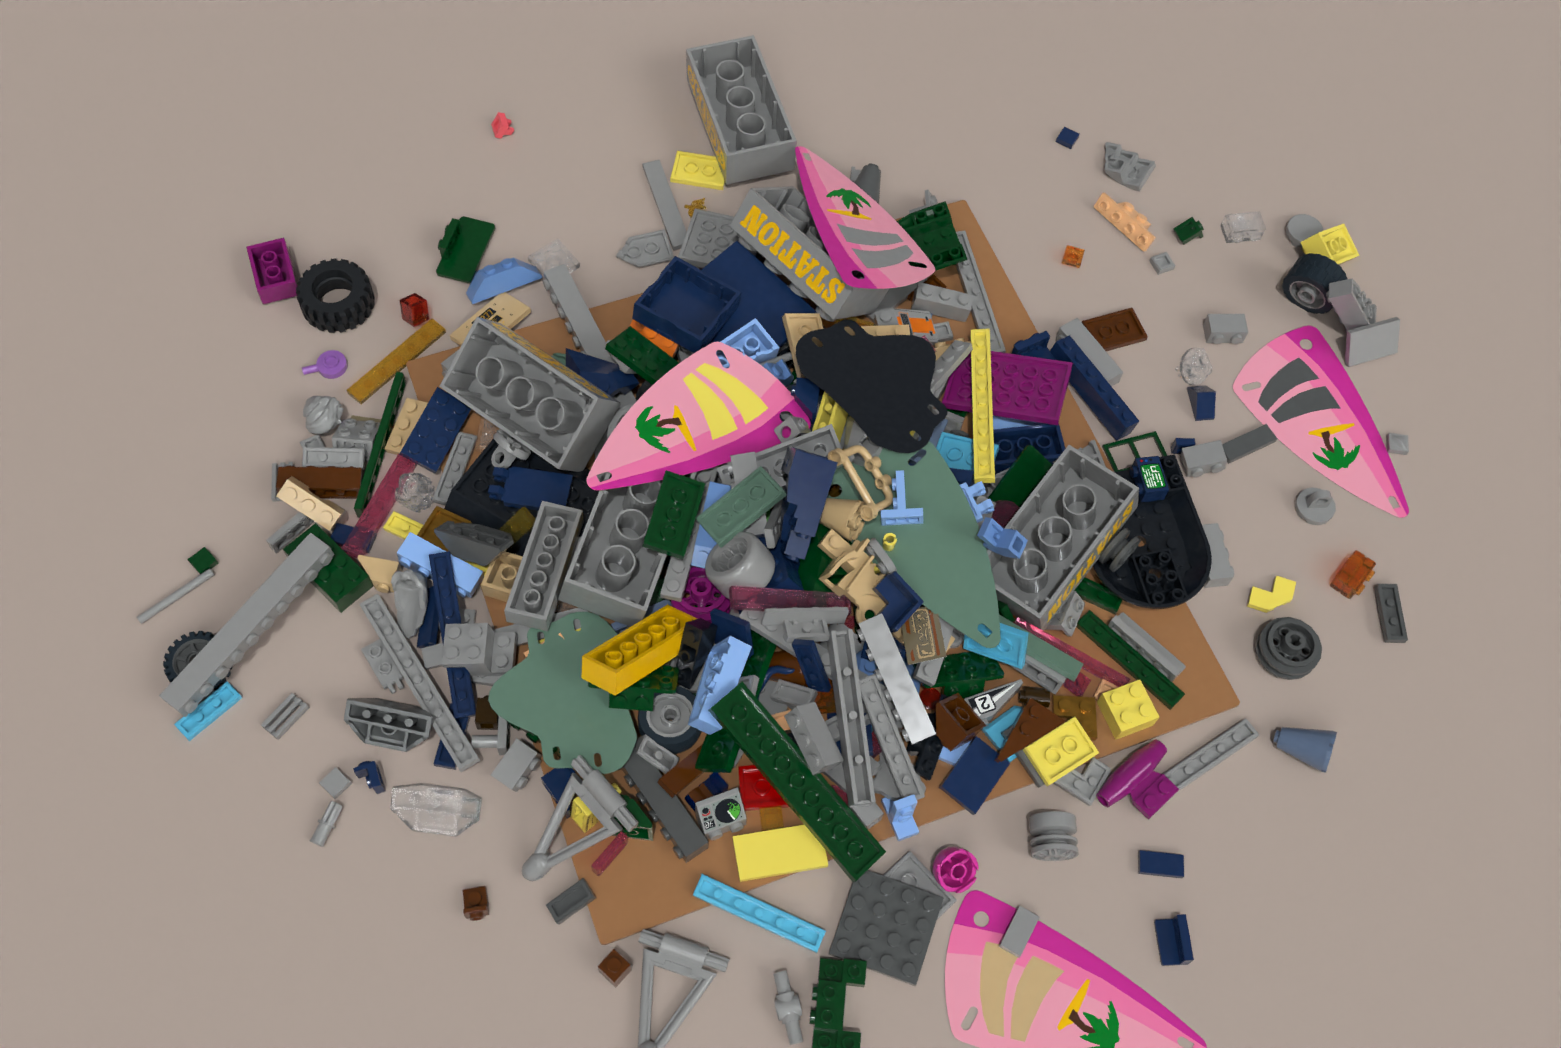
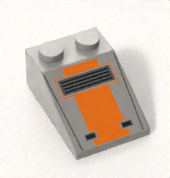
[874,308,939,345]

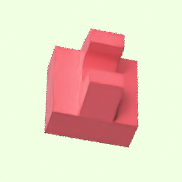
[491,112,514,139]

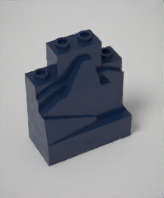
[780,446,838,561]

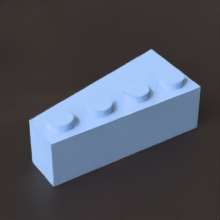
[716,318,780,368]
[397,532,484,598]
[688,636,752,735]

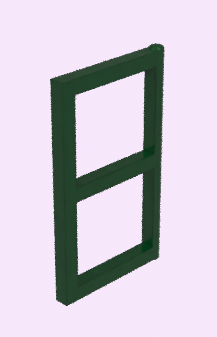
[1102,431,1168,472]

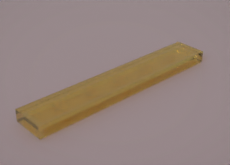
[347,318,446,405]

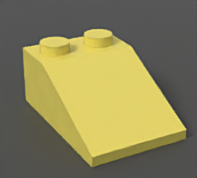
[1300,224,1360,265]

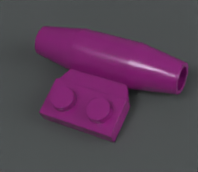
[1096,739,1179,820]

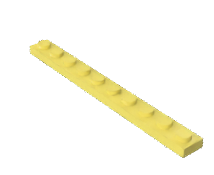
[971,329,995,484]

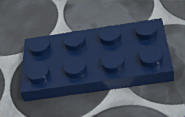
[399,387,471,473]

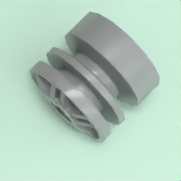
[1029,811,1079,861]

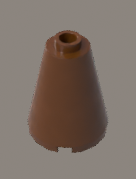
[769,650,808,687]

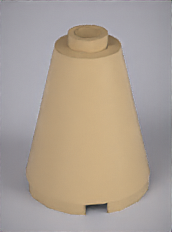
[819,498,865,541]

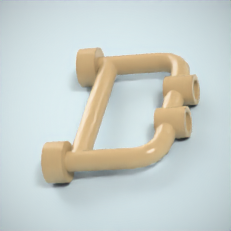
[828,445,893,521]

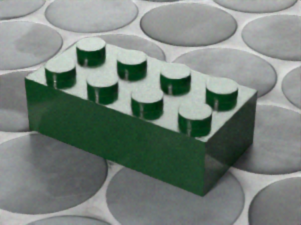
[283,523,373,613]

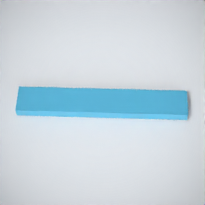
[692,874,826,953]

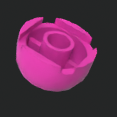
[932,846,979,893]

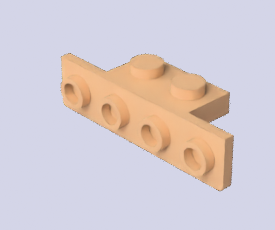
[1094,192,1156,251]

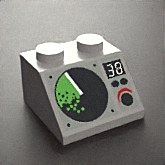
[695,787,747,840]

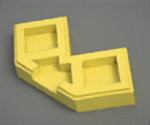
[1247,575,1296,613]

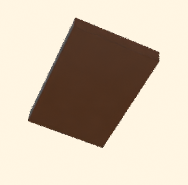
[1081,308,1148,351]

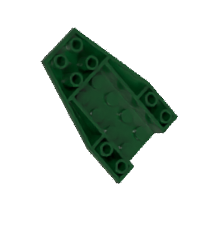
[896,201,967,271]

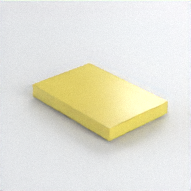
[670,151,725,190]
[1022,717,1099,786]

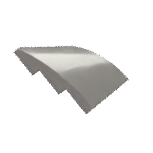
[1105,142,1156,192]

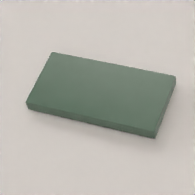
[696,466,787,548]

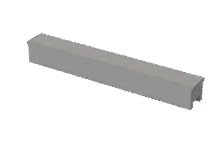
[827,629,876,808]

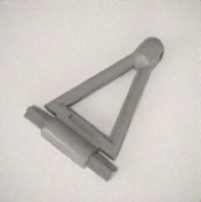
[521,755,639,881]
[638,929,730,1048]

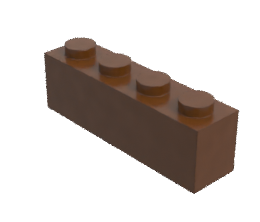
[276,465,363,499]

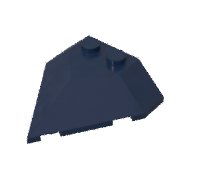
[566,348,640,397]

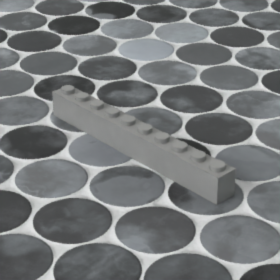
[542,264,637,412]
[159,533,335,717]

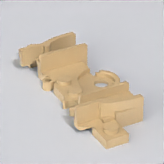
[817,529,955,657]

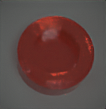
[920,688,941,710]

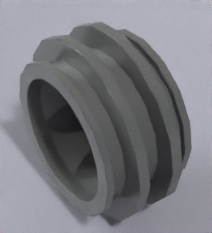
[1255,617,1322,680]

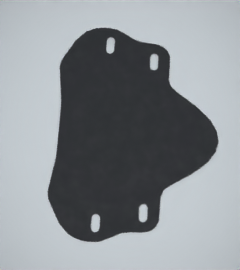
[796,319,948,453]

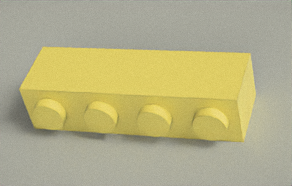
[812,391,848,443]

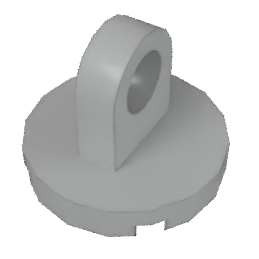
[491,429,531,469]
[1295,487,1336,525]

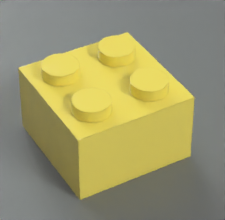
[1097,680,1160,740]

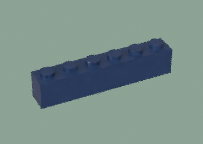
[1050,335,1139,441]

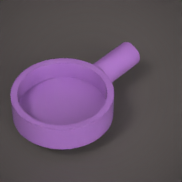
[302,350,347,379]

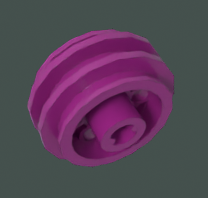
[671,566,733,623]

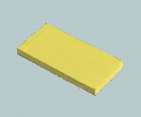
[732,825,828,882]

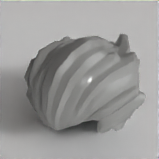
[303,396,344,434]

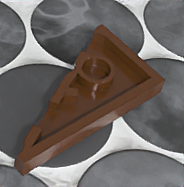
[994,698,1065,763]

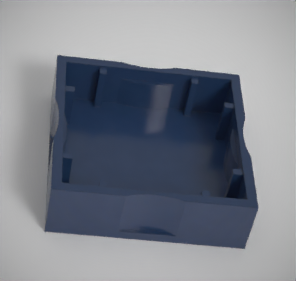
[632,256,741,353]

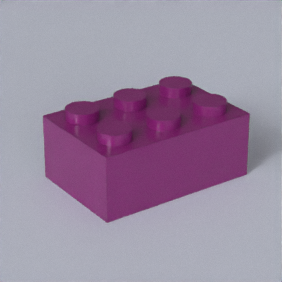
[246,238,298,304]

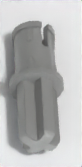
[310,801,342,847]

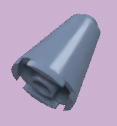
[1273,727,1337,773]

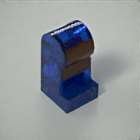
[685,773,728,812]

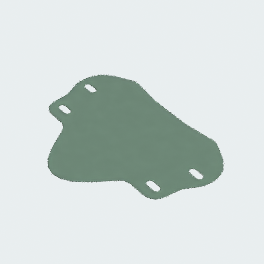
[488,612,637,774]

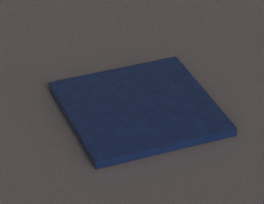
[701,241,817,347]

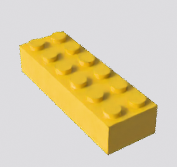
[581,604,697,696]

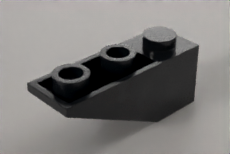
[676,618,718,690]

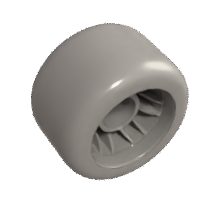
[705,531,775,601]

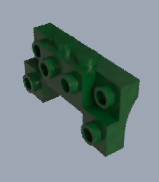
[809,958,867,1048]

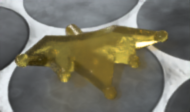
[684,198,706,218]

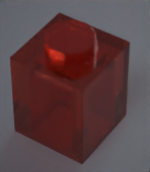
[400,293,429,327]

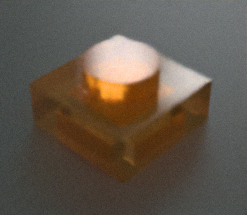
[1062,245,1085,268]

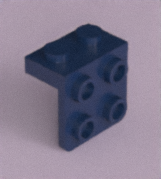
[1011,331,1056,360]

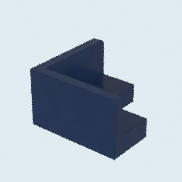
[872,571,924,633]

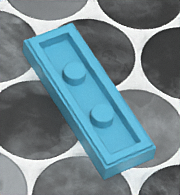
[174,681,242,742]

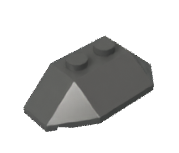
[434,521,514,566]
[344,698,433,752]

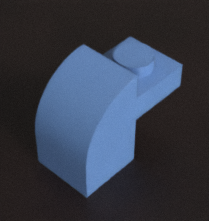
[763,359,794,386]
[977,517,1028,559]

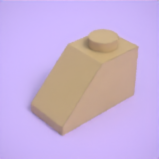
[358,555,402,593]

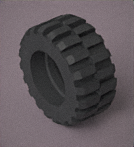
[296,258,375,333]

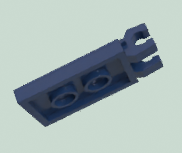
[488,466,573,511]

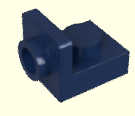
[353,761,385,794]

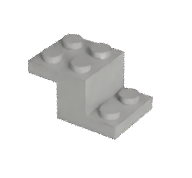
[441,623,518,676]

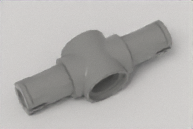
[773,971,803,1045]

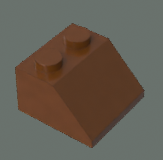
[936,693,986,752]

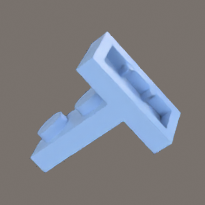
[881,470,924,526]
[881,794,919,841]

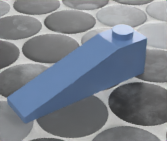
[691,481,731,568]

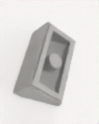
[635,734,679,774]

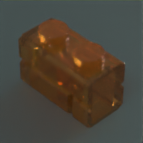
[1330,550,1376,599]

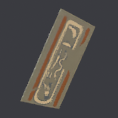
[901,607,947,665]

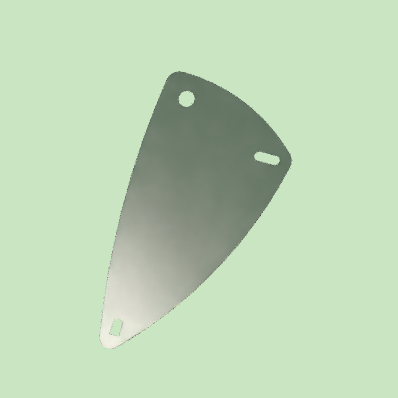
[827,441,1001,648]

